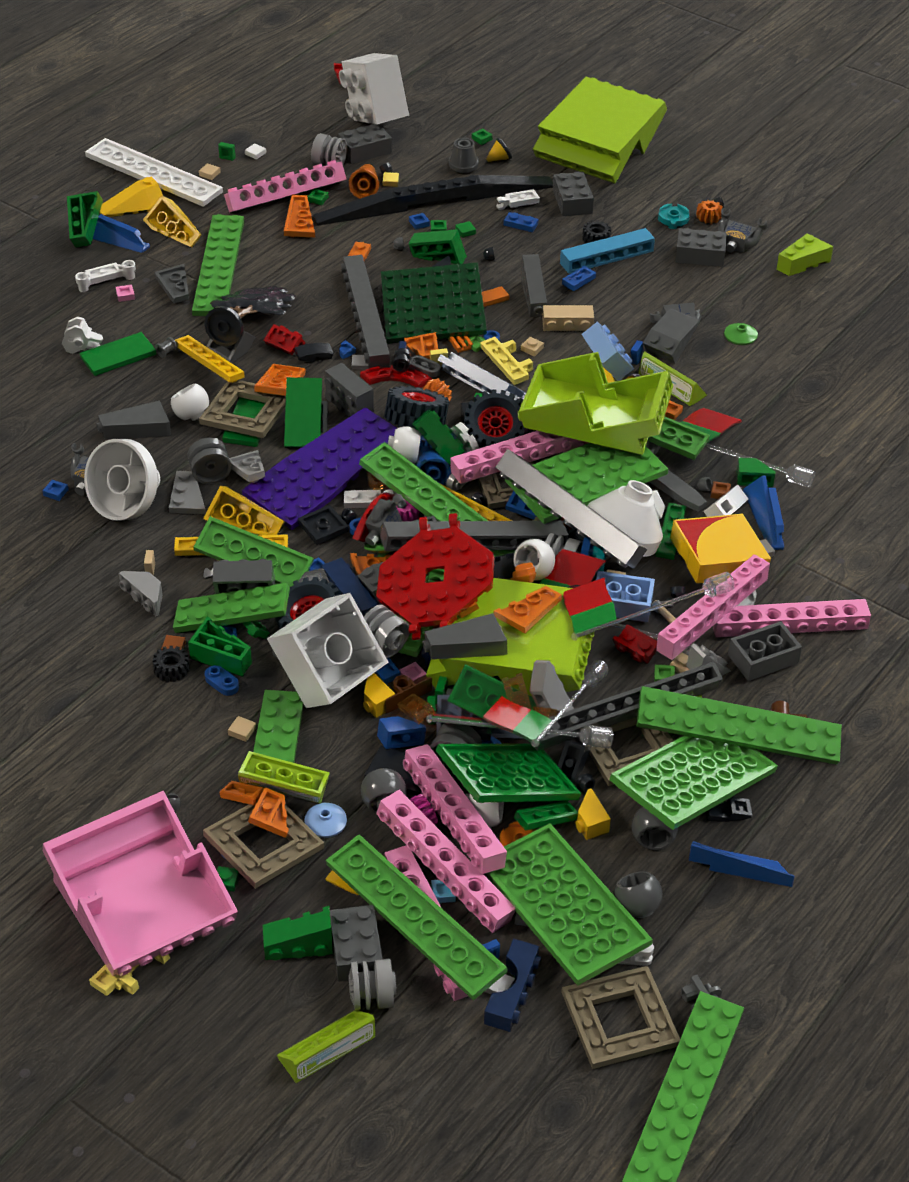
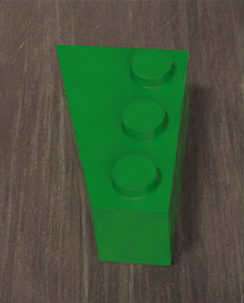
[67,191,103,248]
[408,229,467,264]
[412,410,464,465]
[188,616,252,677]
[263,906,333,960]

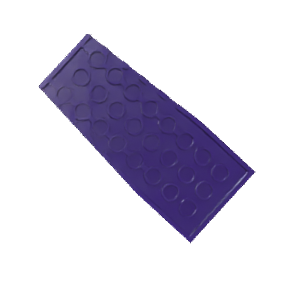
[242,408,397,530]

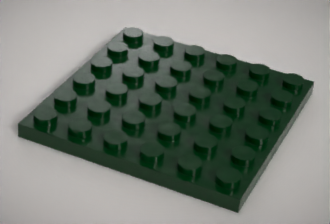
[381,262,487,344]

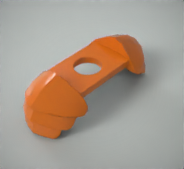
[511,562,536,583]

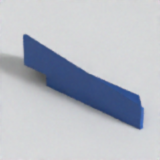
[93,214,150,253]
[743,476,784,550]
[689,842,794,887]

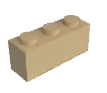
[542,305,594,331]

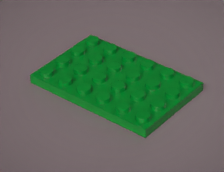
[436,744,581,803]

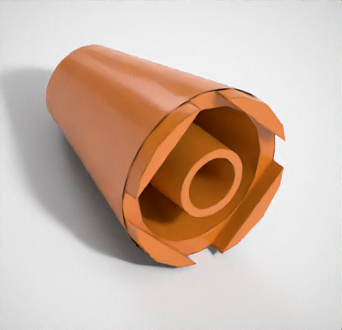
[349,164,379,199]

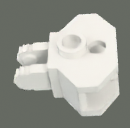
[62,317,103,354]

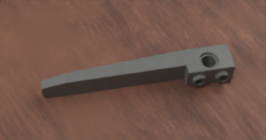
[650,470,707,512]

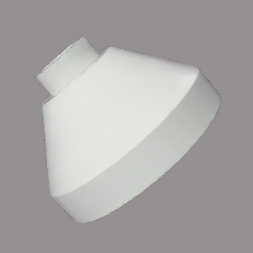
[84,439,160,520]
[587,480,663,557]

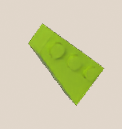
[776,234,833,276]

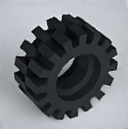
[582,220,611,243]
[153,645,189,682]

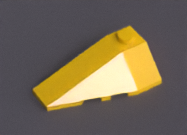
[100,176,163,217]
[143,196,202,247]
[203,486,284,535]

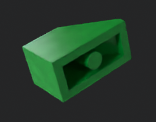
[737,457,776,487]

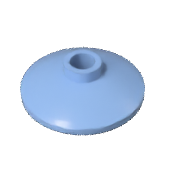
[304,803,347,838]

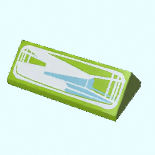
[639,351,707,406]
[238,751,330,804]
[277,1010,375,1083]

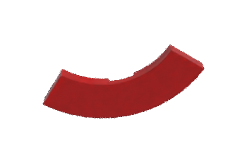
[360,365,432,388]
[352,492,394,542]

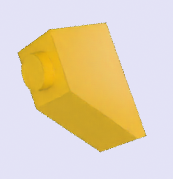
[363,673,395,718]
[576,788,611,840]

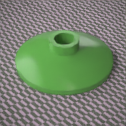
[724,323,758,345]
[364,543,394,557]

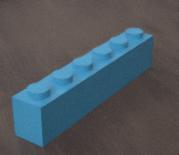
[560,228,655,274]

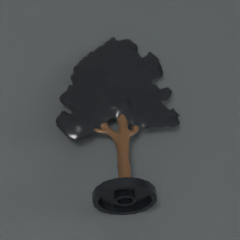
[204,286,296,346]

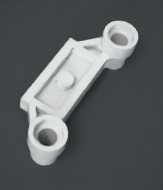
[75,260,136,292]

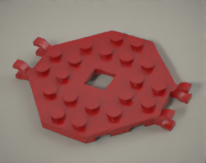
[376,513,495,640]

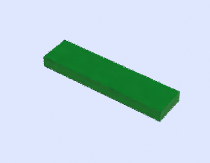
[656,503,686,560]

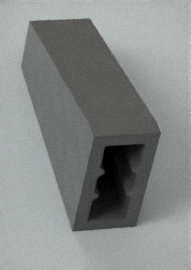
[521,254,547,317]
[96,400,171,439]
[422,613,508,659]

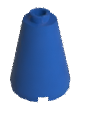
[416,446,451,485]

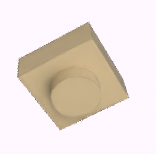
[521,337,544,357]
[670,652,690,673]

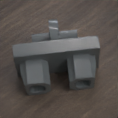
[681,975,722,1011]

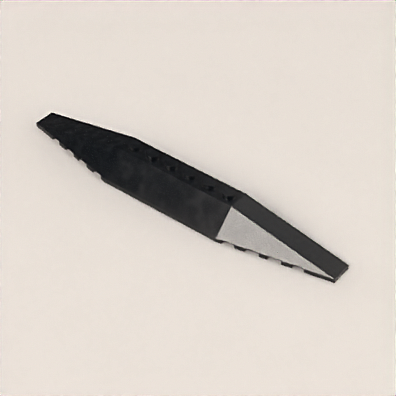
[313,175,553,226]

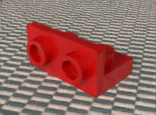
[263,324,305,355]
[612,624,657,664]

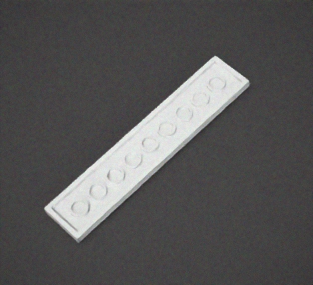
[85,138,223,207]

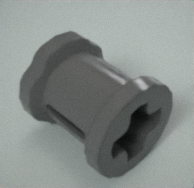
[155,337,178,358]

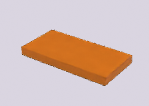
[254,364,306,396]

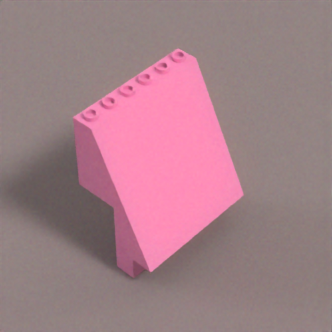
[43,791,238,976]

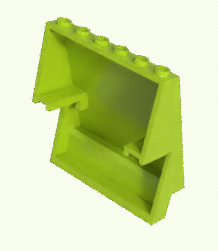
[533,77,667,184]
[518,352,673,455]
[426,578,594,696]

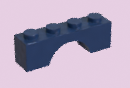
[484,939,542,1032]

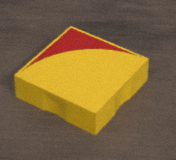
[670,514,771,583]

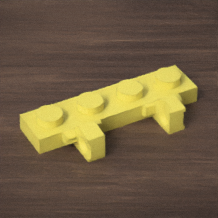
[480,337,533,385]
[89,954,170,996]

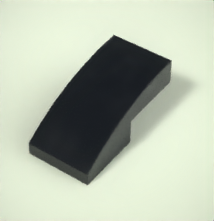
[294,343,334,362]
[705,797,752,822]

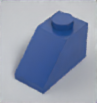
[377,716,426,749]

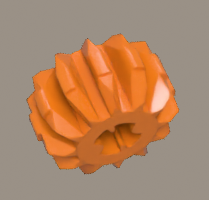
[696,200,722,224]
[423,378,452,401]

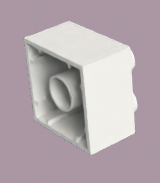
[339,53,409,124]
[267,593,388,708]

